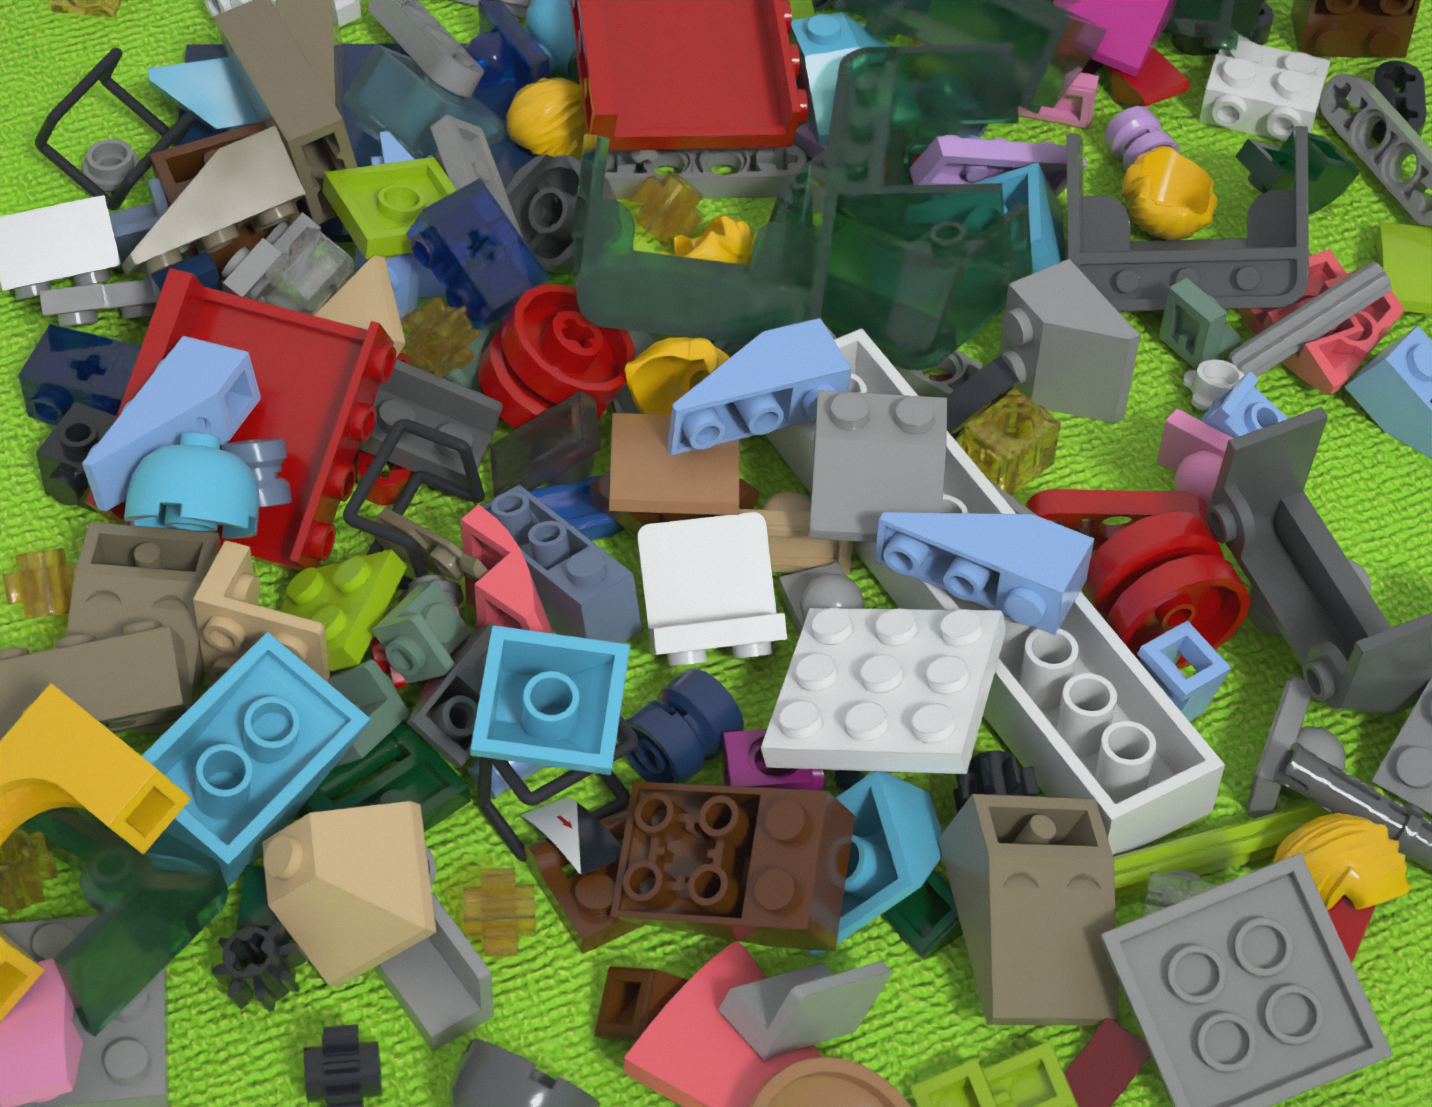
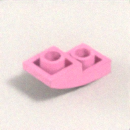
[0,953,83,1107]

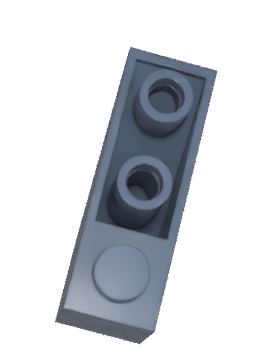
[482,485,642,643]

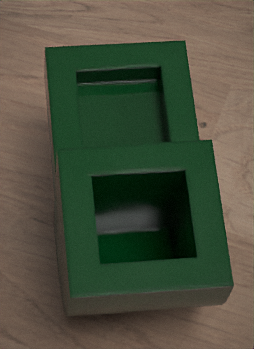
[1235,130,1361,215]

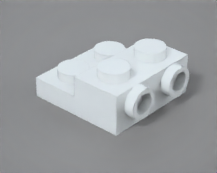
[1199,37,1330,141]

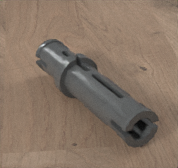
[1273,742,1432,872]

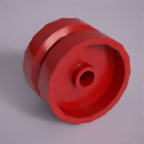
[478,284,636,443]
[1081,511,1251,669]

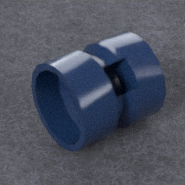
[617,668,744,784]

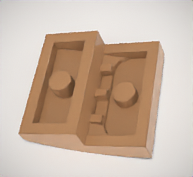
[609,413,739,515]

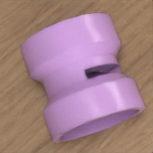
[1104,106,1180,171]

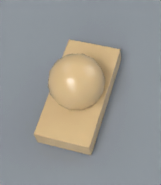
[739,491,853,575]

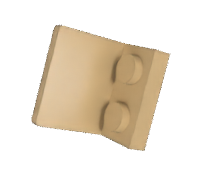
[193,540,330,684]

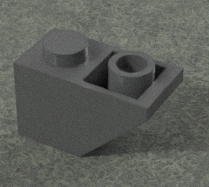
[407,622,495,768]

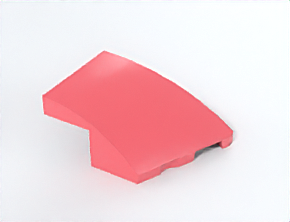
[1235,249,1405,395]
[461,504,553,634]
[624,940,823,1107]

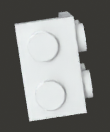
[637,512,787,666]

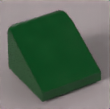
[882,867,963,960]

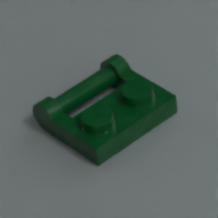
[297,720,470,832]

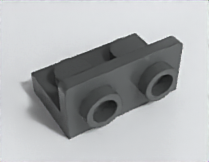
[358,359,503,488]

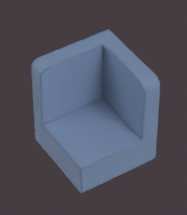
[109,178,169,274]

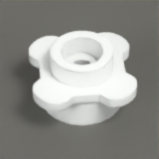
[1183,359,1244,411]

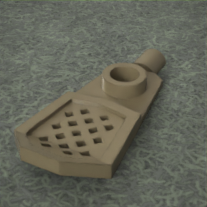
[374,507,489,582]

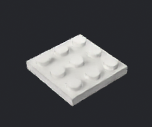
[761,608,1006,774]

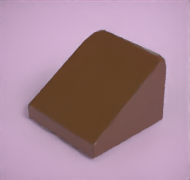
[594,966,688,1042]

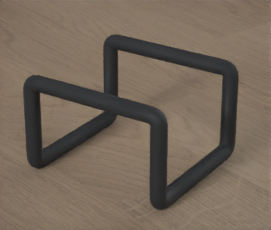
[35,48,196,211]
[343,419,485,590]
[477,714,638,862]

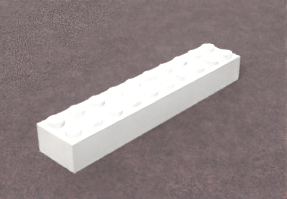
[764,328,1225,857]

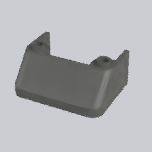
[1066,126,1309,311]
[1207,407,1432,715]

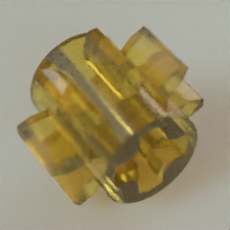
[632,171,706,244]
[403,297,480,378]
[3,548,77,620]
[0,828,58,915]
[463,868,536,957]

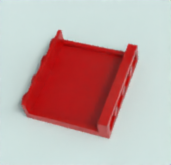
[569,0,808,151]
[85,268,396,573]

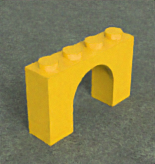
[0,683,191,1022]

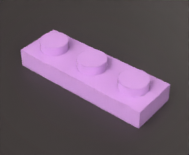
[909,135,1087,197]

